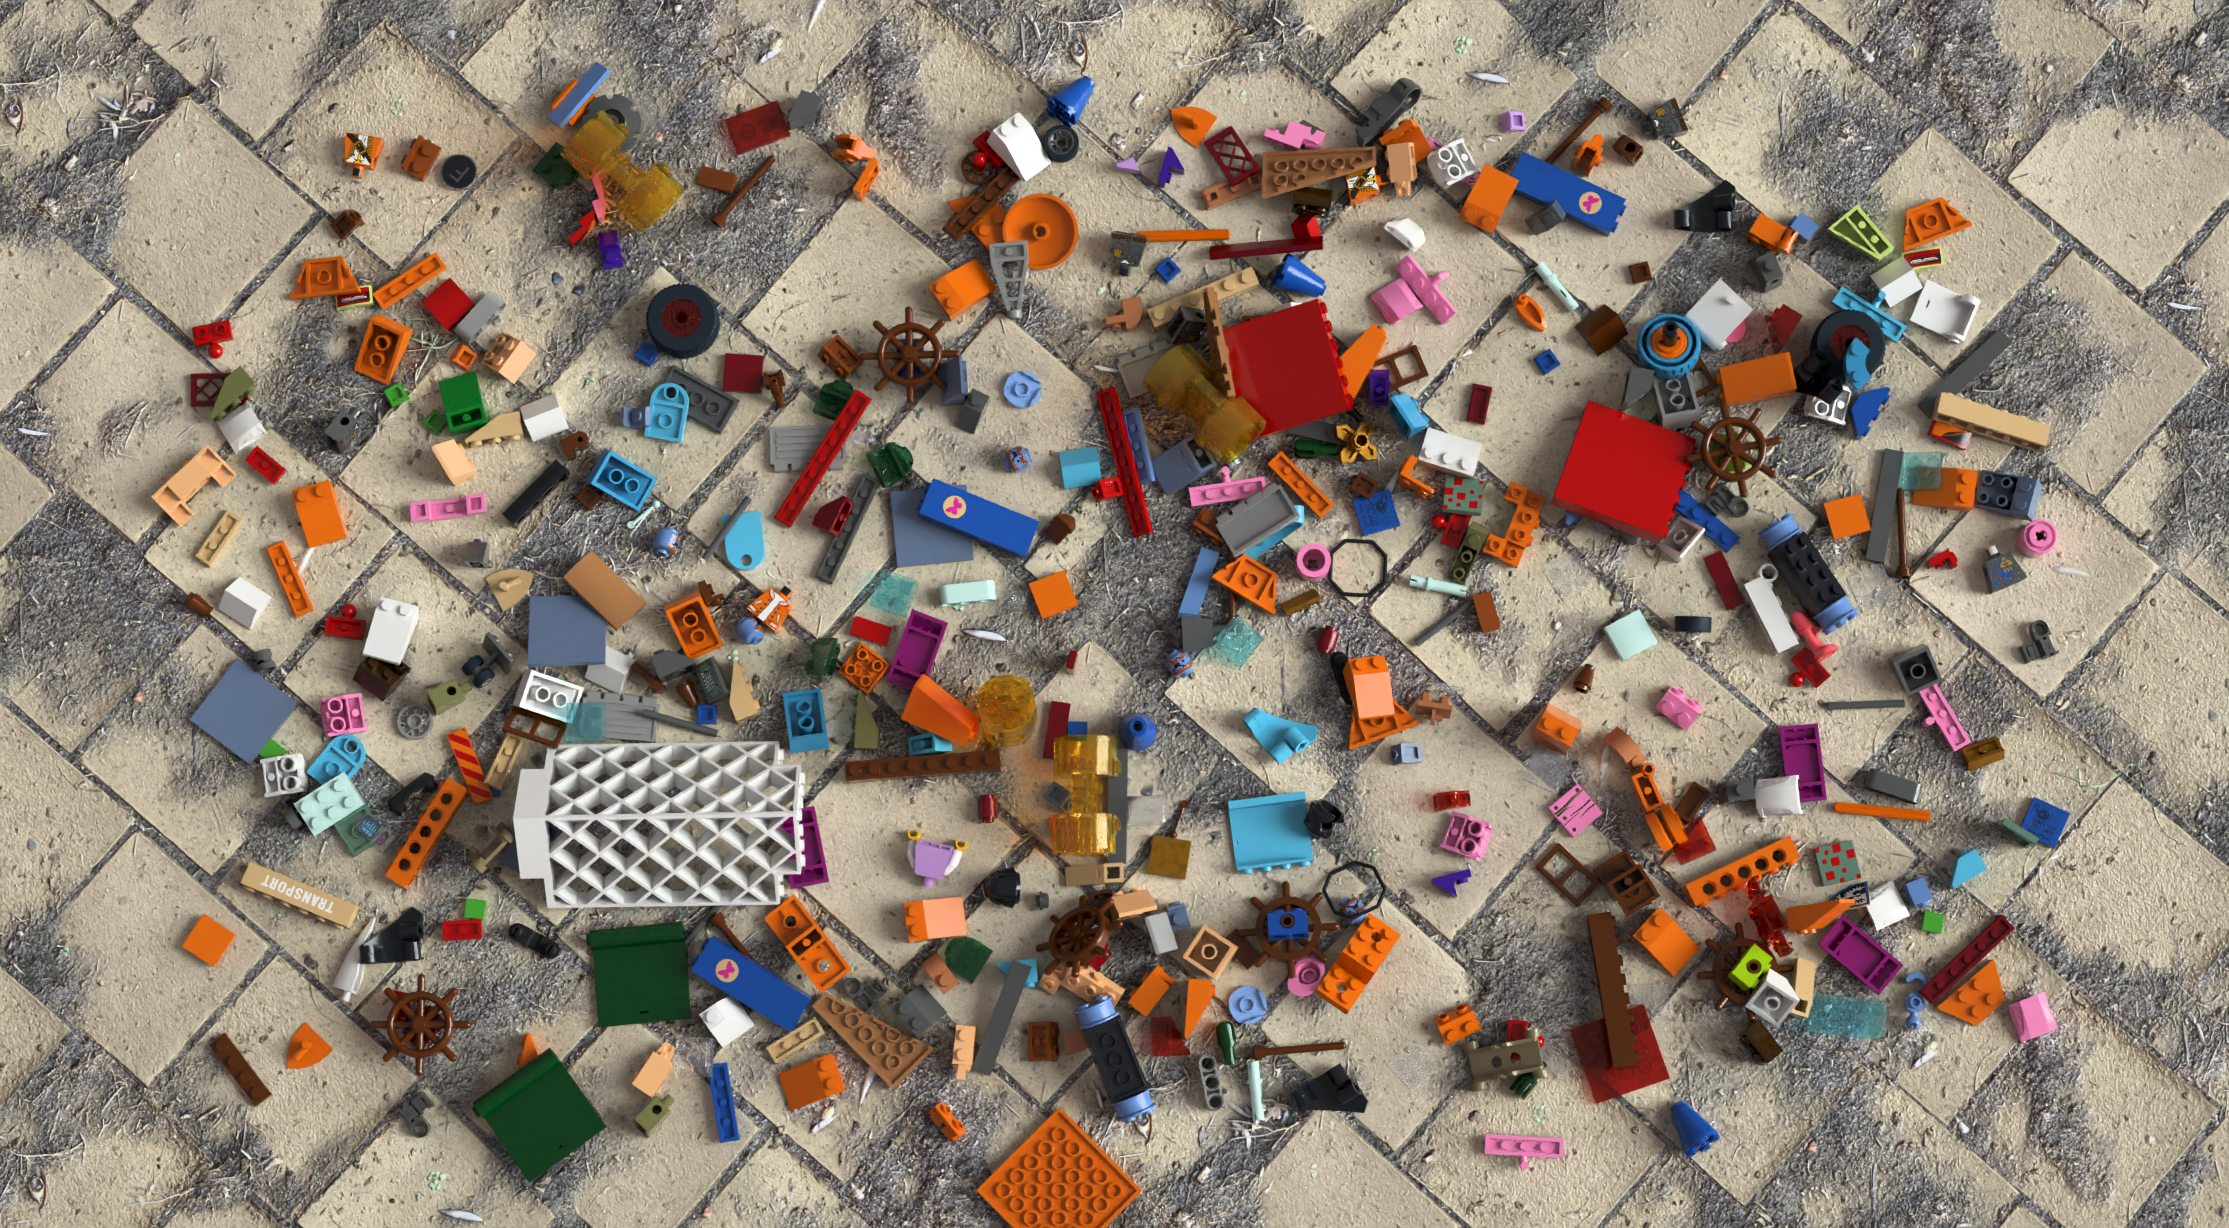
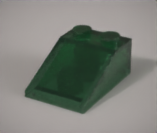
[805,638,841,683]

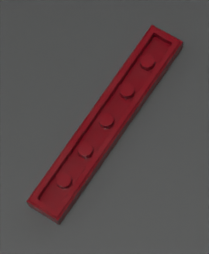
[1209,236,1324,260]
[1918,914,2015,1006]

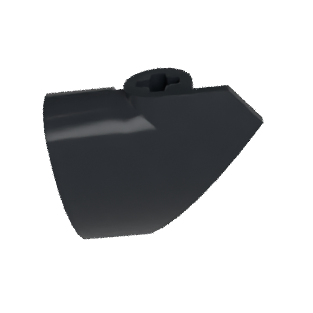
[1674,180,1736,232]
[1793,349,1843,405]
[359,907,423,964]

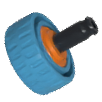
[1637,314,1701,380]

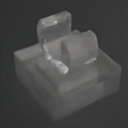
[848,426,872,450]
[1008,590,1028,611]

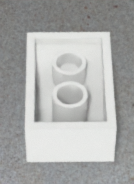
[987,112,1051,183]
[363,597,419,665]
[513,669,584,724]

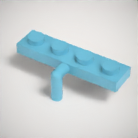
[1831,286,1907,343]

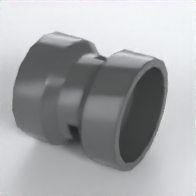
[252,649,276,673]

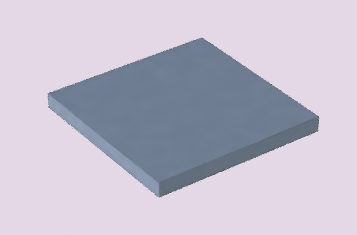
[890,484,974,568]
[528,595,607,667]
[189,658,298,765]

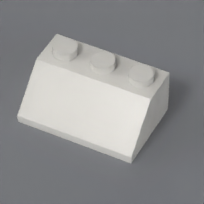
[1417,427,1483,479]

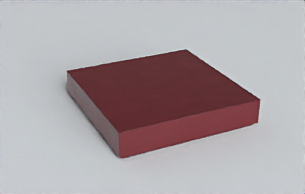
[722,353,764,394]

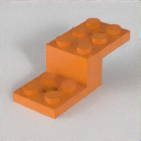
[764,895,852,993]
[1314,913,1401,1015]

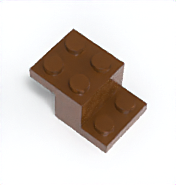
[1593,849,1660,917]

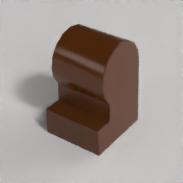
[1612,134,1644,166]
[559,431,590,461]

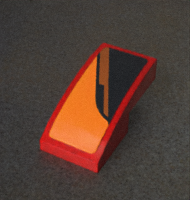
[568,210,597,248]
[1927,420,1972,450]

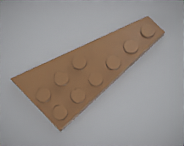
[1261,146,1376,200]
[1202,287,1236,404]
[812,992,935,1090]

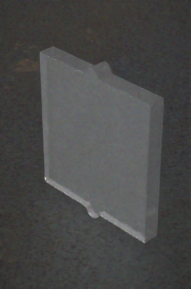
[1740,400,1775,427]

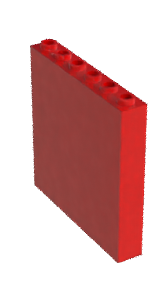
[1222,299,1354,444]
[1551,400,1697,544]

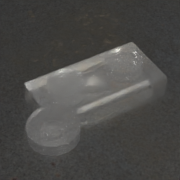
[1540,1032,1574,1081]

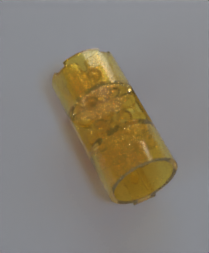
[560,109,686,234]
[1143,344,1267,465]
[976,674,1038,750]
[1052,735,1121,857]

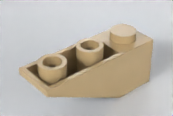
[465,411,525,448]
[729,660,761,723]
[1065,862,1124,887]
[1788,957,1815,1019]

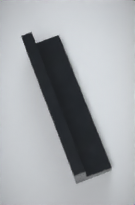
[502,460,570,528]

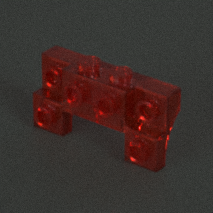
[1745,875,1793,958]

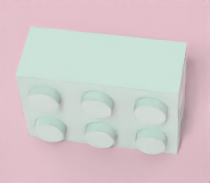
[294,771,366,836]

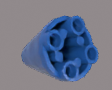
[1046,76,1095,127]
[1118,713,1156,751]
[1670,1100,1720,1158]

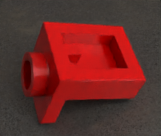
[1092,477,1124,503]
[1925,549,1958,570]

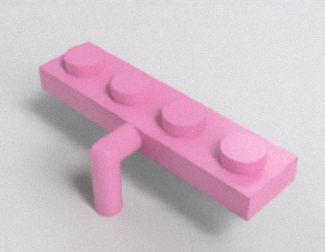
[1394,254,1458,325]
[1189,466,1266,508]
[1917,684,1971,752]
[1484,1134,1564,1170]

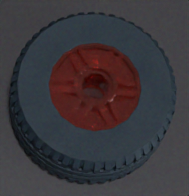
[646,283,720,359]
[1810,309,1886,385]

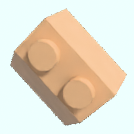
[431,439,476,486]
[1109,887,1157,922]

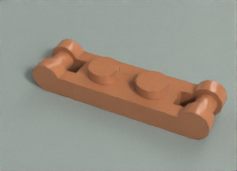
[1199,168,1262,211]

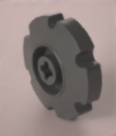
[582,94,643,155]

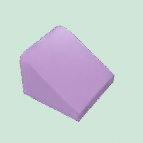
[1501,111,1526,133]
[1116,157,1139,175]

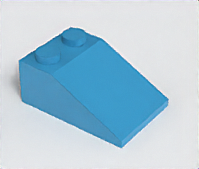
[1387,394,1429,440]
[585,449,658,511]
[782,688,829,754]

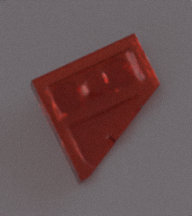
[1672,816,1716,866]
[1151,1017,1190,1057]

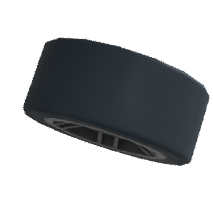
[1043,125,1079,163]
[1675,616,1712,633]

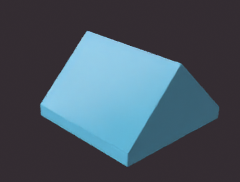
[1059,446,1102,490]

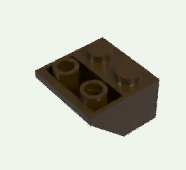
[1292,187,1333,218]
[353,657,411,701]
[1738,1020,1783,1066]

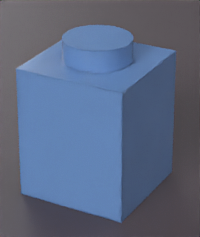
[1788,212,1819,245]
[1903,877,1933,909]

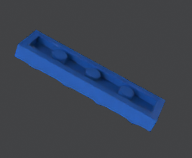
[1673,490,1740,553]
[708,1062,740,1143]

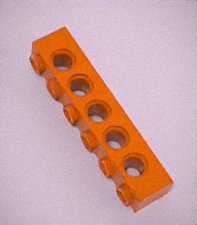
[385,777,470,890]
[1683,835,1800,908]

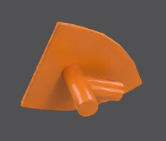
[1171,106,1217,148]
[287,1022,333,1069]

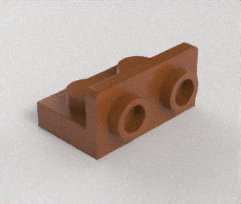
[401,135,442,182]
[818,334,864,381]
[1191,506,1226,546]
[1028,1022,1060,1062]

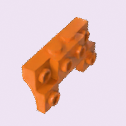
[1482,481,1546,568]

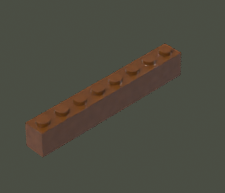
[845,750,1001,784]
[1586,912,1639,1071]

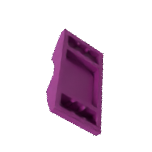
[886,609,948,691]
[1779,723,1827,803]
[779,806,829,890]
[1818,915,1903,995]

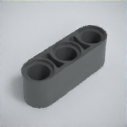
[1864,769,1923,805]

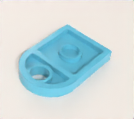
[644,383,689,443]
[722,511,765,571]
[306,735,366,785]

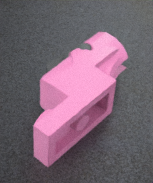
[1263,120,1326,151]

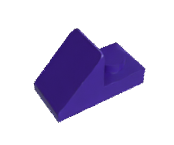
[1157,147,1185,188]
[598,230,624,271]
[1369,370,1389,406]
[1431,869,1472,898]

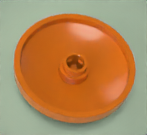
[1003,193,1079,269]

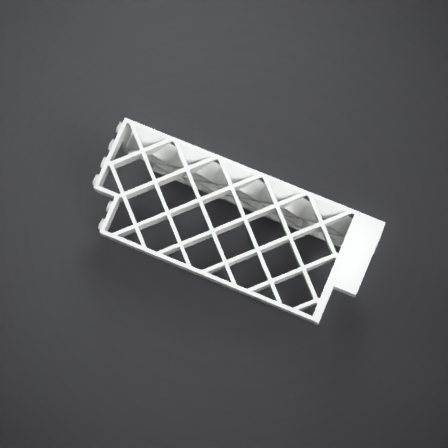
[513,741,805,908]

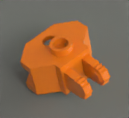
[831,134,876,164]
[1571,134,1604,177]

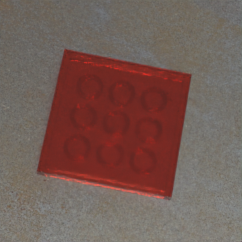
[1570,1004,1670,1104]

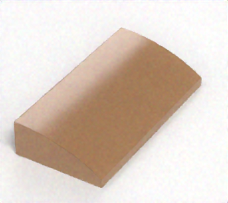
[562,550,646,631]

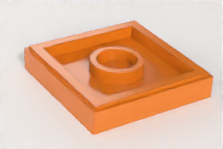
[853,157,880,201]

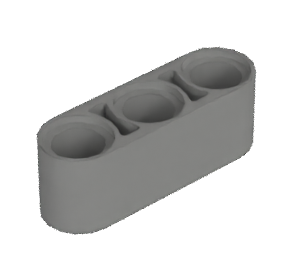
[454,291,506,344]
[1198,1055,1224,1111]

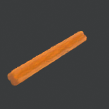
[1136,229,1229,242]
[1834,802,1930,822]

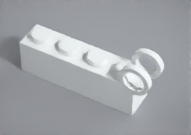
[1741,563,1799,656]

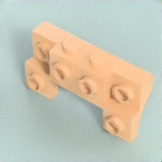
[151,445,237,527]
[1038,954,1126,1008]

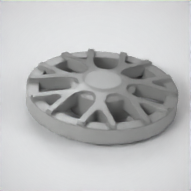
[397,703,434,740]

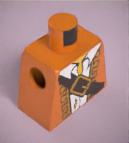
[345,132,384,179]
[1344,166,1389,206]

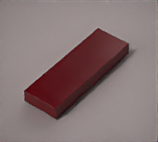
[1703,551,1745,611]
[1043,701,1071,761]

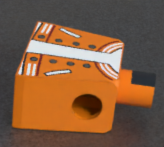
[747,585,793,633]

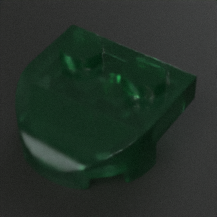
[532,142,579,189]
[813,380,854,421]
[866,442,913,488]
[944,936,993,983]

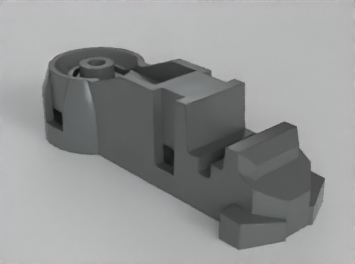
[1355,78,1422,147]

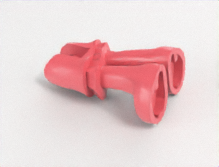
[1790,612,1839,662]

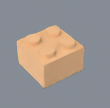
[1183,925,1239,980]

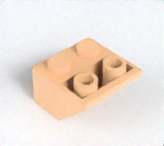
[481,332,536,384]

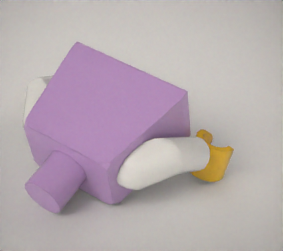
[907,830,967,887]

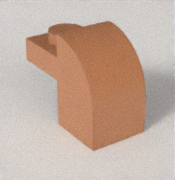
[1105,296,1142,333]
[1603,727,1646,773]
[921,953,959,995]
[1063,1014,1088,1055]

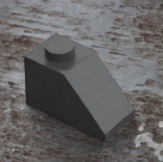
[787,90,824,130]
[1525,199,1566,235]
[957,388,990,434]
[464,539,490,568]

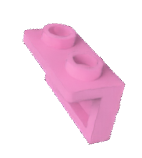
[1655,685,1702,730]

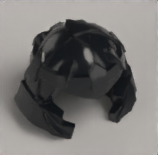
[1304,799,1344,840]
[983,867,1021,909]

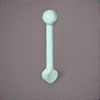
[627,501,660,529]

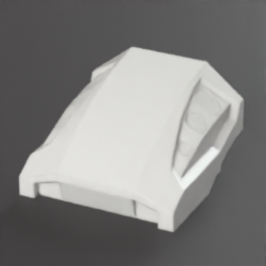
[1427,138,1481,188]
[1383,218,1425,252]
[1804,385,1852,426]
[217,400,268,454]
[260,753,308,798]
[1754,775,1803,818]
[1865,881,1910,932]

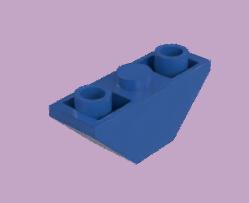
[1848,387,1890,440]

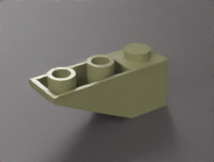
[209,366,258,422]
[1447,521,1490,585]
[851,690,879,751]

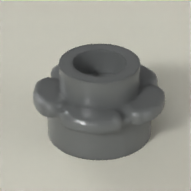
[1036,891,1049,910]

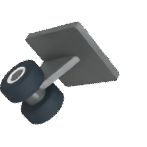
[461,632,513,689]

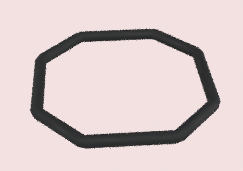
[1328,539,1388,597]
[1322,861,1386,919]

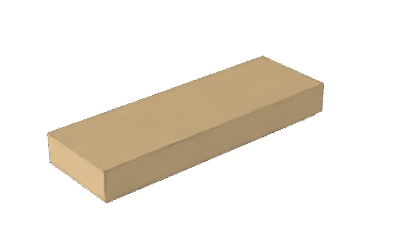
[194,509,244,567]
[483,733,525,791]
[765,1017,825,1064]

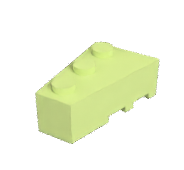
[1827,204,1894,263]

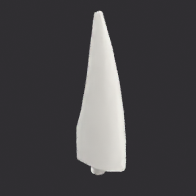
[332,918,376,1002]

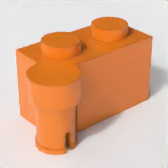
[1747,213,1799,255]
[1629,763,1664,814]
[1128,964,1176,1017]

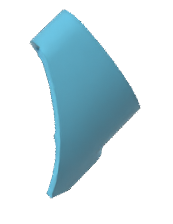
[1242,505,1304,559]
[1241,707,1317,765]

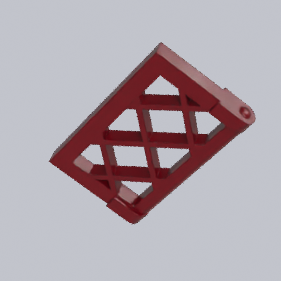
[1204,126,1261,187]
[190,373,249,407]

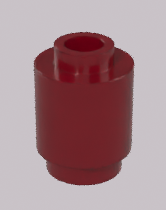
[1316,625,1339,655]
[977,794,998,823]

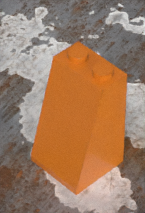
[1341,324,1387,401]
[1715,352,1797,407]
[901,674,980,747]
[1529,703,1582,755]

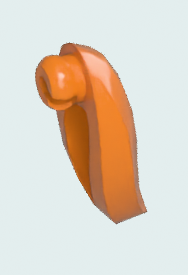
[1515,294,1546,332]

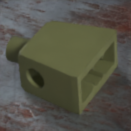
[427,679,472,716]
[634,1093,675,1138]

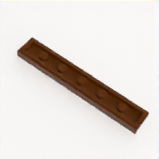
[942,165,1021,243]

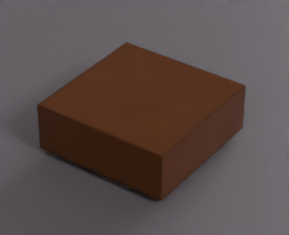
[1628,261,1652,285]
[575,484,603,511]

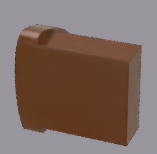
[1044,514,1076,545]

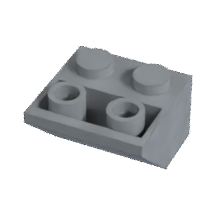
[1142,912,1178,957]

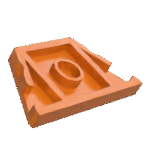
[948,195,1007,252]
[1903,197,1972,252]
[290,256,361,300]
[1210,554,1277,616]
[1349,699,1419,751]
[1936,959,2005,1026]

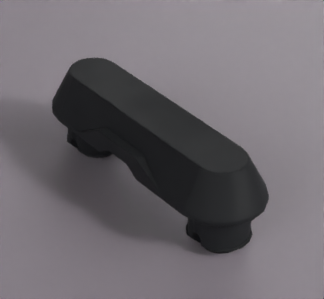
[1330,652,1353,705]
[388,772,437,816]
[509,923,560,959]

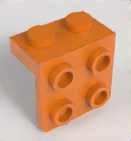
[1379,118,1433,164]
[1397,454,1435,500]

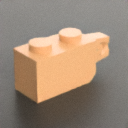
[1385,142,1417,197]
[952,1025,976,1081]
[632,1042,676,1098]

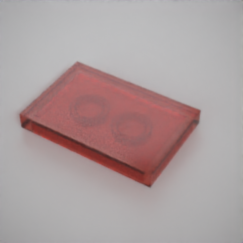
[725,100,791,155]

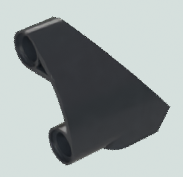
[1289,1063,1368,1113]

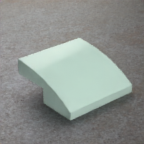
[1603,609,1658,662]

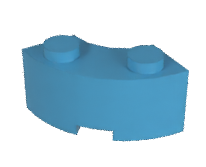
[1842,338,1871,395]

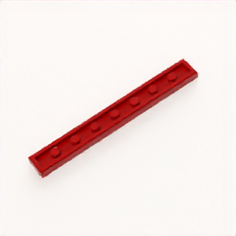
[1096,387,1153,538]
[774,389,872,528]

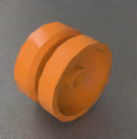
[1644,802,1688,852]

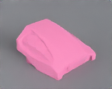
[1370,277,1423,327]
[320,693,368,738]
[1439,811,1492,861]
[2007,991,2057,1043]

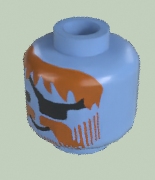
[1003,446,1032,473]
[652,527,680,557]
[736,616,765,645]
[1165,649,1194,679]
[1339,896,1367,925]

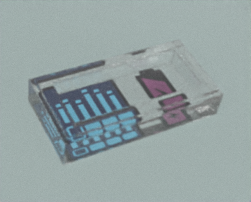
[354,812,396,852]

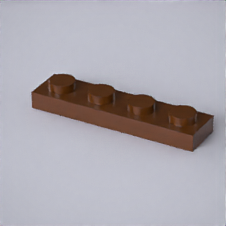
[209,1033,272,1107]

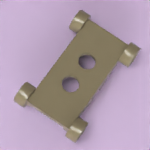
[467,822,516,873]
[1463,1028,1549,1092]

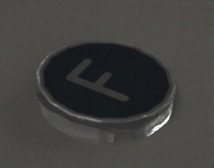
[440,153,478,191]

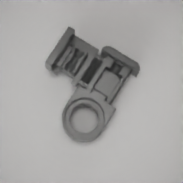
[1704,482,1749,518]
[2019,620,2059,664]
[281,795,307,832]
[844,977,889,1014]
[395,1092,435,1138]

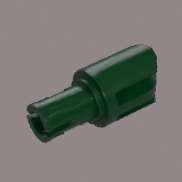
[1294,439,1337,459]
[1216,1021,1237,1065]
[1509,1061,1547,1100]

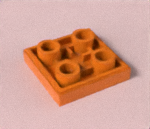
[1822,494,1871,541]
[1029,570,1078,620]
[838,642,891,695]
[182,914,236,968]

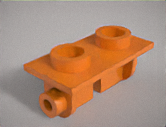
[929,1102,966,1142]

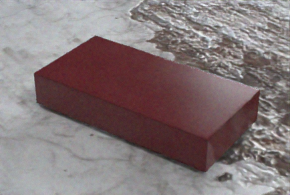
[1466,383,1492,425]
[1066,650,1078,675]

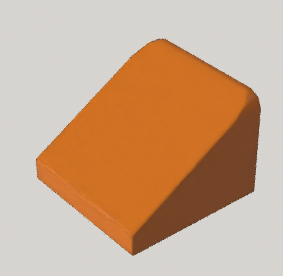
[449,344,478,371]

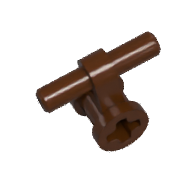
[763,369,786,408]

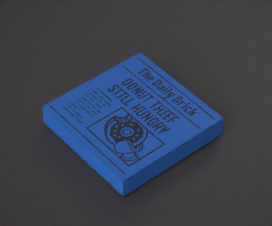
[1352,489,1400,537]
[2020,797,2070,849]

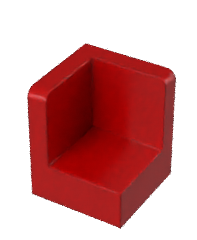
[1290,215,1321,238]

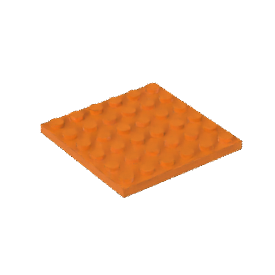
[976,1107,1142,1228]

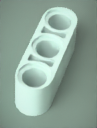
[939,580,996,606]

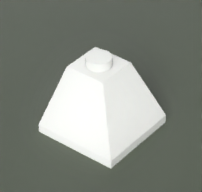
[1745,968,1800,1027]
[699,995,755,1048]

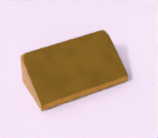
[1280,589,1321,617]
[1960,736,2004,771]

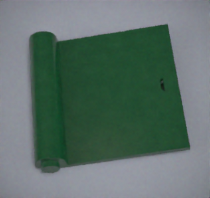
[586,921,692,1028]
[472,1047,607,1183]

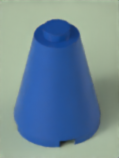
[1272,253,1327,298]

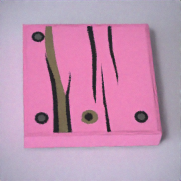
[1548,784,1602,838]

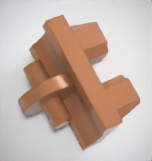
[1415,693,1452,726]

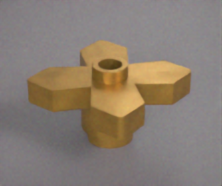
[1334,421,1378,464]

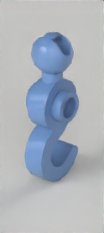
[1904,972,1928,1030]

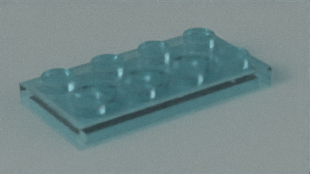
[1806,993,1888,1041]

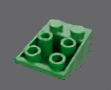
[439,371,490,436]

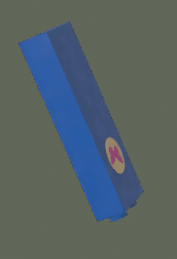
[1511,151,1626,237]
[916,478,1039,560]
[691,936,813,1032]

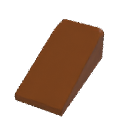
[696,166,738,195]
[1472,591,1501,634]

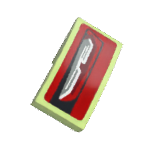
[1901,247,1944,271]
[335,285,374,311]

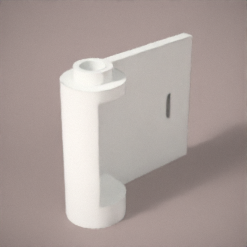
[1684,279,1753,352]
[1909,279,1980,345]

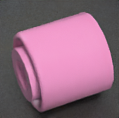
[2017,520,2057,558]
[1295,543,1331,582]

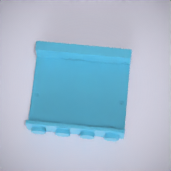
[1227,791,1314,875]

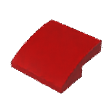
[421,278,475,332]

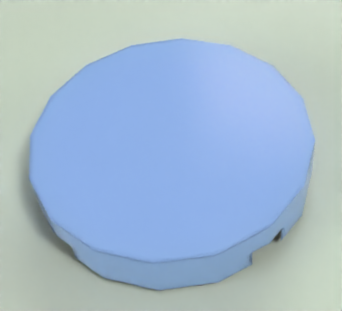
[1004,371,1041,409]
[1228,986,1267,1025]

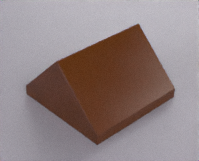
[1575,304,1628,357]

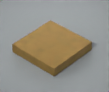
[1147,835,1192,880]

